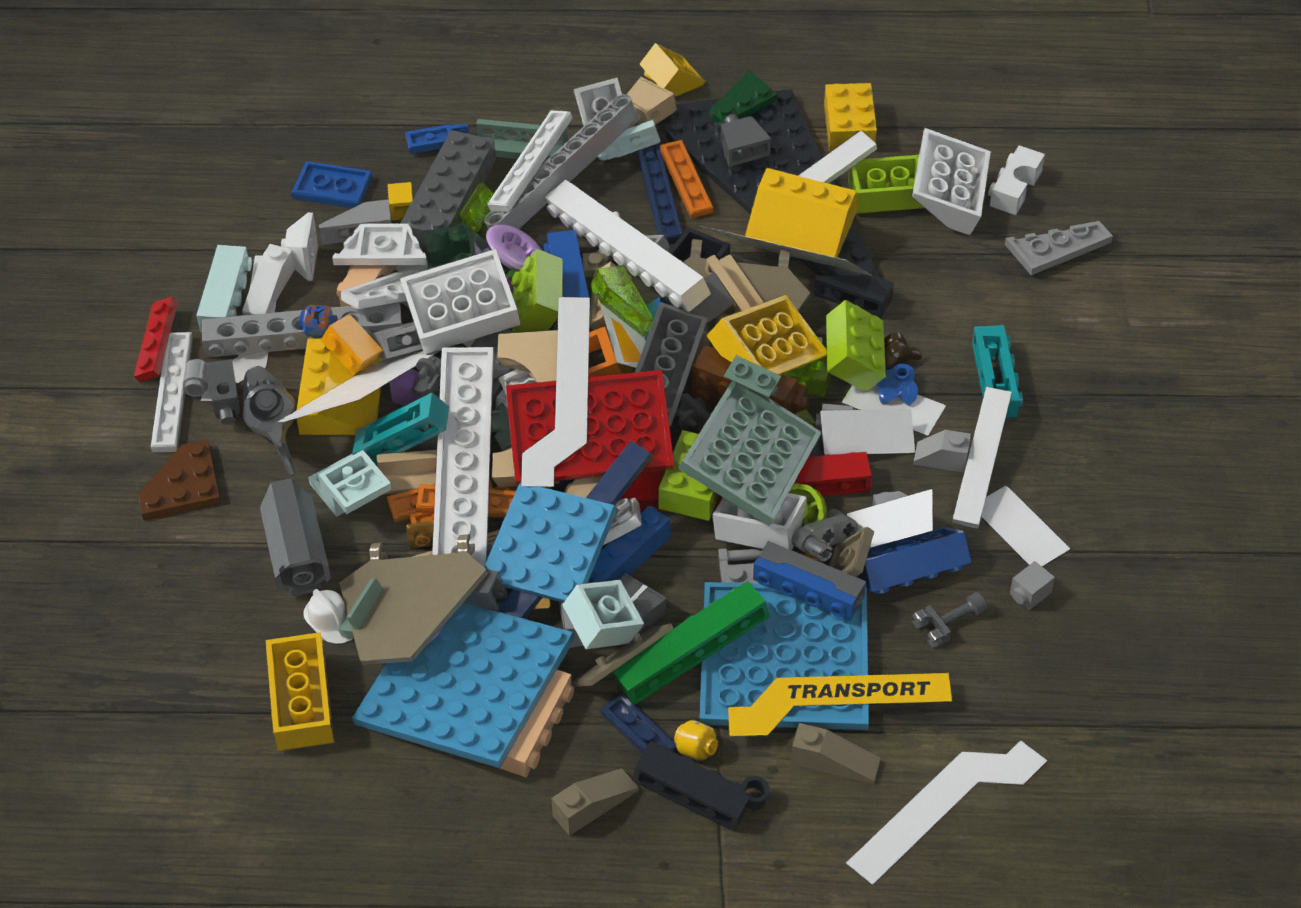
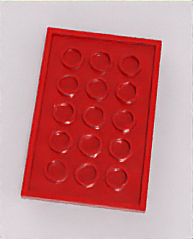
[506,370,674,485]

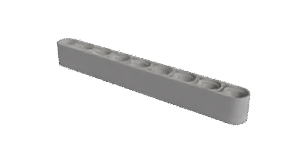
[484,94,638,229]

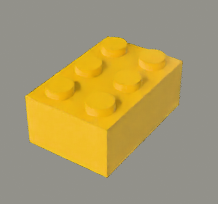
[824,83,877,152]

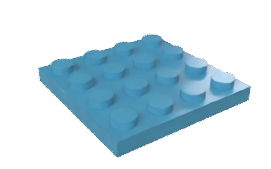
[484,482,617,603]

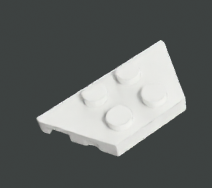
[332,224,427,265]

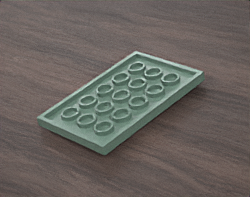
[678,381,822,526]

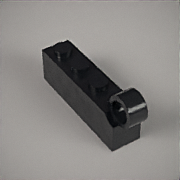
[633,741,770,832]

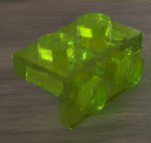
[456,183,494,238]

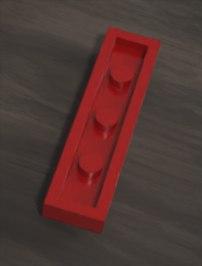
[134,297,178,383]

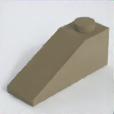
[791,723,881,784]
[551,768,639,836]

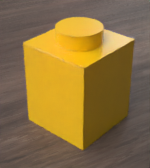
[388,182,413,221]

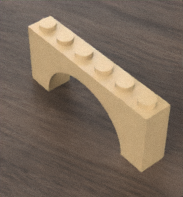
[492,330,559,487]

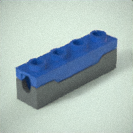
[753,541,866,621]

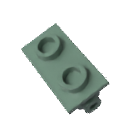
[724,355,781,398]
[491,402,512,452]

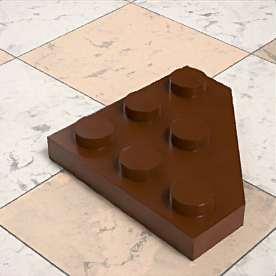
[138,439,221,520]

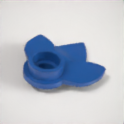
[875,364,918,406]

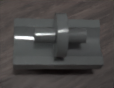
[411,356,441,396]
[675,393,712,434]

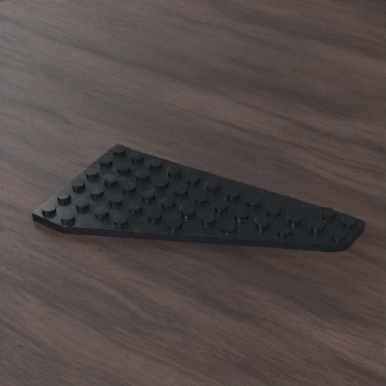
[662,89,878,277]

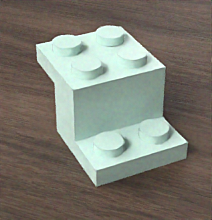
[308,450,392,517]

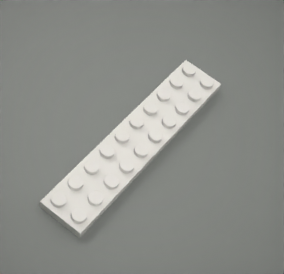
[433,347,494,567]

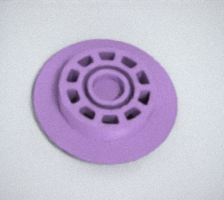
[486,225,542,271]

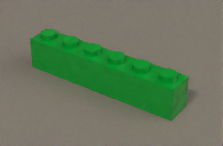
[612,581,770,705]

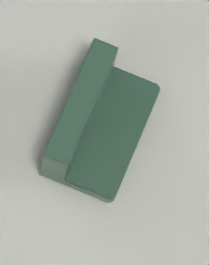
[338,578,383,638]

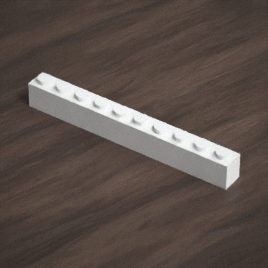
[544,180,711,313]

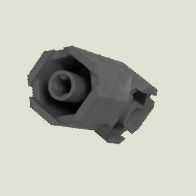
[260,478,331,596]

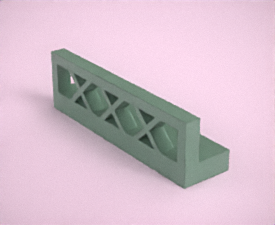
[476,119,569,162]

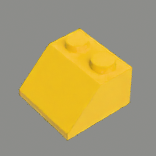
[640,43,706,96]

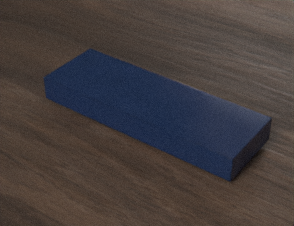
[601,693,678,754]

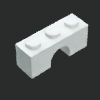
[988,146,1045,215]

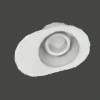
[304,589,353,644]

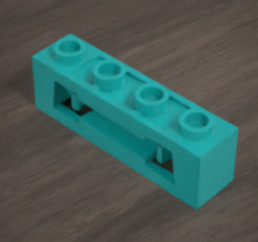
[972,325,1023,418]
[352,393,449,465]

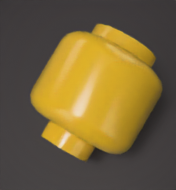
[674,720,718,761]

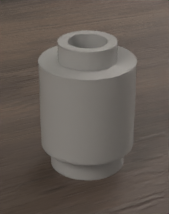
[183,359,209,397]

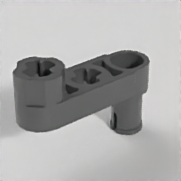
[791,509,857,562]

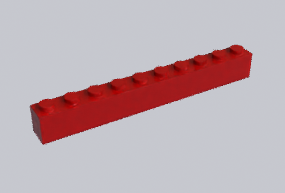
[619,452,872,514]

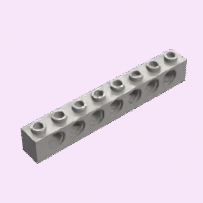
[202,302,402,358]

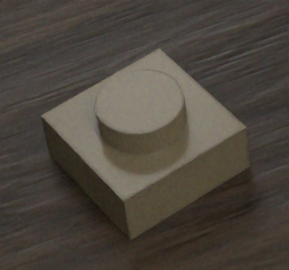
[583,253,607,277]

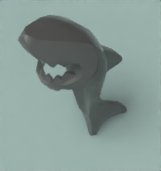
[243,366,296,476]

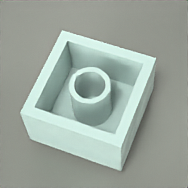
[563,580,644,649]

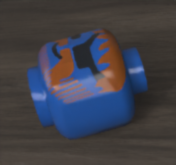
[299,305,338,338]

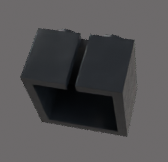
[669,227,730,262]

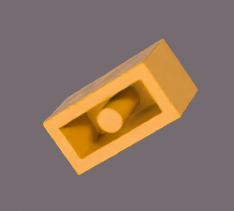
[321,314,383,376]

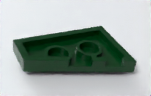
[709,70,777,127]

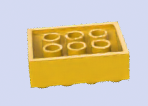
[745,168,859,258]
[707,295,827,375]
[296,339,385,435]

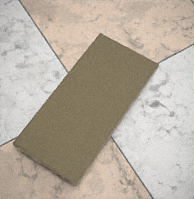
[572,624,674,687]

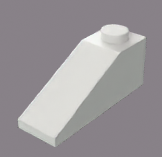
[242,244,295,315]

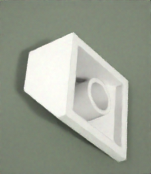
[574,78,622,126]
[281,213,319,281]

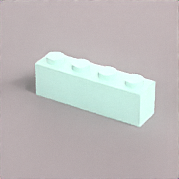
[196,245,252,332]

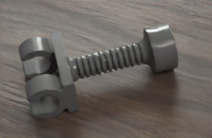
[912,592,987,648]

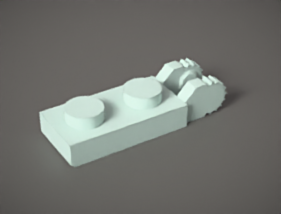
[598,120,660,161]

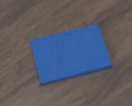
[291,161,373,208]

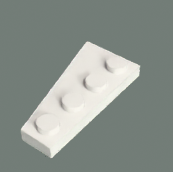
[341,268,419,309]

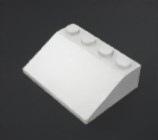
[912,128,991,235]
[400,249,520,355]

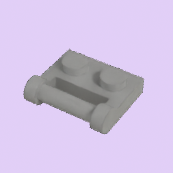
[718,548,763,584]

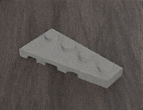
[1005,221,1113,275]

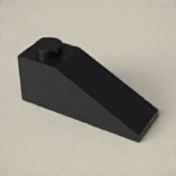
[814,275,894,319]

